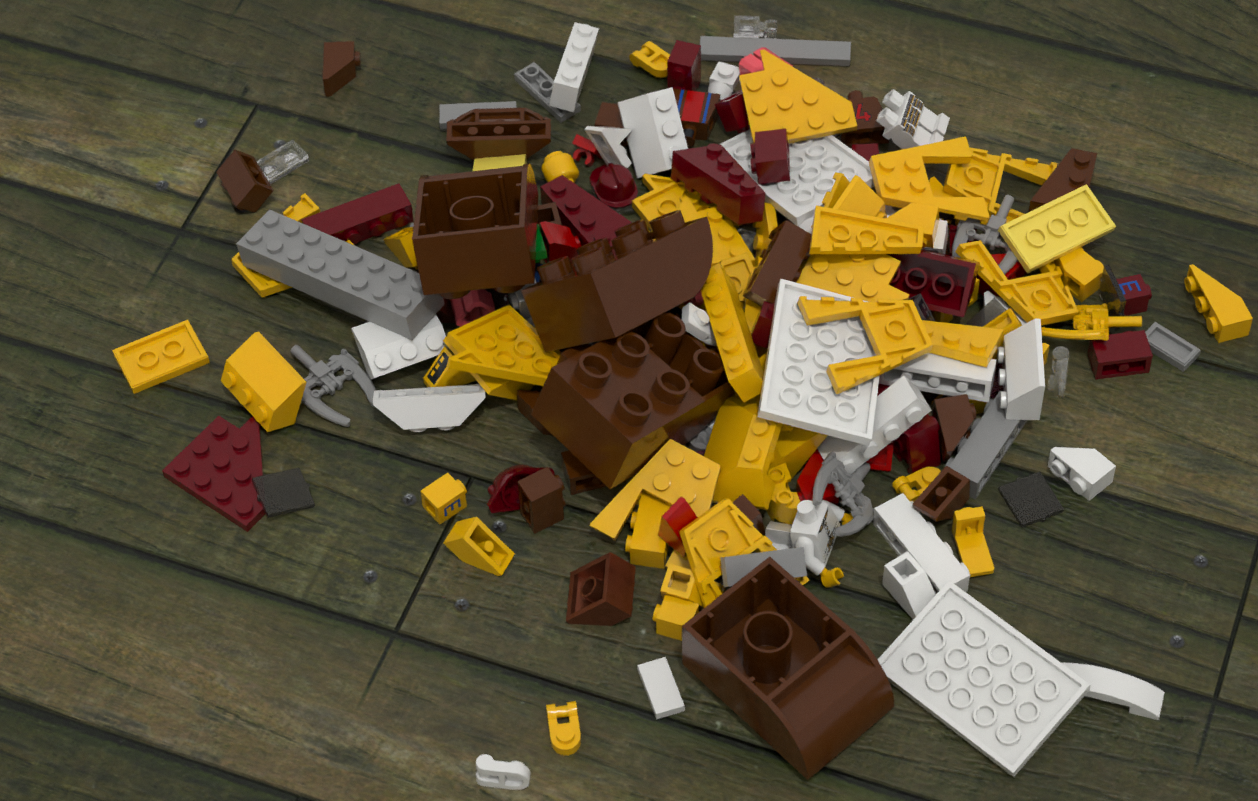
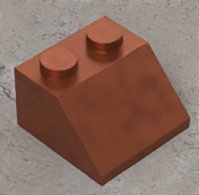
[566,552,636,626]

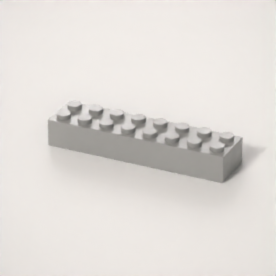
[236,209,444,340]

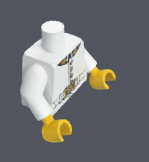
[790,500,853,588]

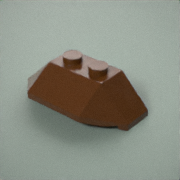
[446,108,551,161]

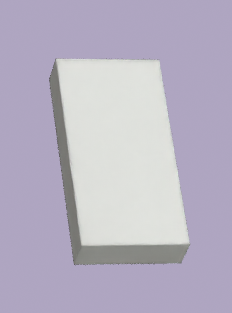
[637,657,685,720]

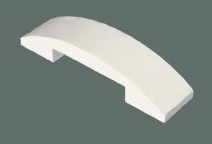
[1062,663,1165,720]

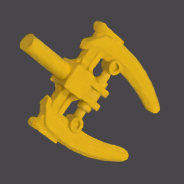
[1041,303,1142,341]

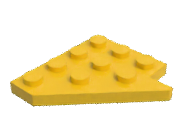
[739,49,857,144]
[796,254,909,302]
[446,305,562,386]

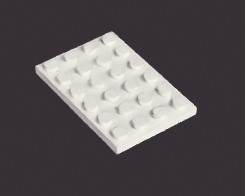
[721,129,874,226]
[757,279,880,446]
[878,580,1090,777]

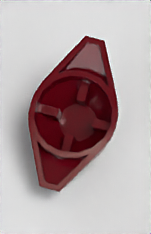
[487,464,555,513]

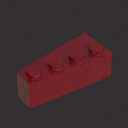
[671,143,765,225]
[540,175,632,247]
[877,384,941,475]

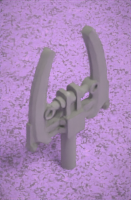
[952,195,1018,275]
[290,345,376,427]
[813,451,874,537]

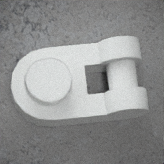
[476,754,531,790]

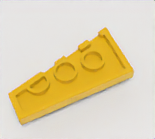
[809,206,924,254]

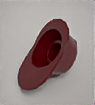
[590,163,638,208]

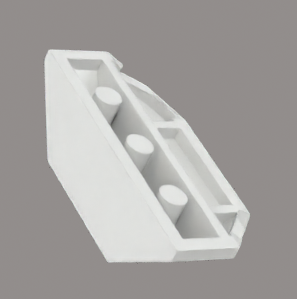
[373,384,486,432]

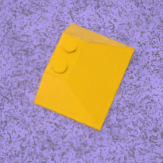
[704,396,794,510]

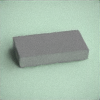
[1145,322,1201,372]

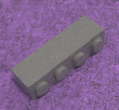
[945,391,1027,500]

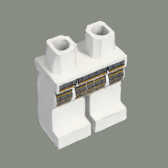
[876,89,950,164]

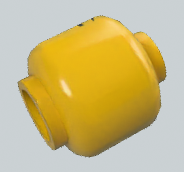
[541,151,580,183]

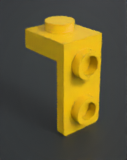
[952,506,994,577]

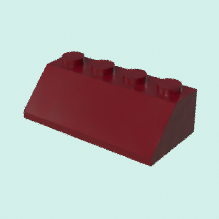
[887,249,980,317]

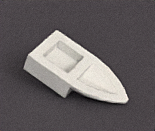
[707,61,740,101]
[681,302,717,346]

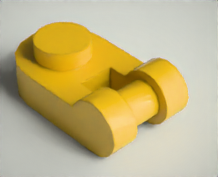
[629,41,670,78]
[892,467,941,502]
[546,701,581,755]

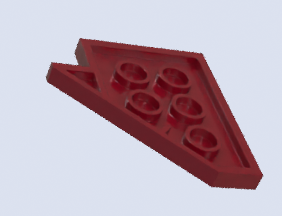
[162,416,266,532]

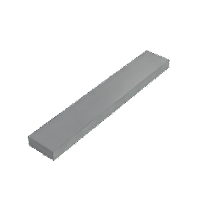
[700,36,851,66]

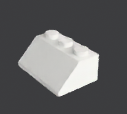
[617,87,688,178]
[351,314,449,379]
[997,319,1045,420]

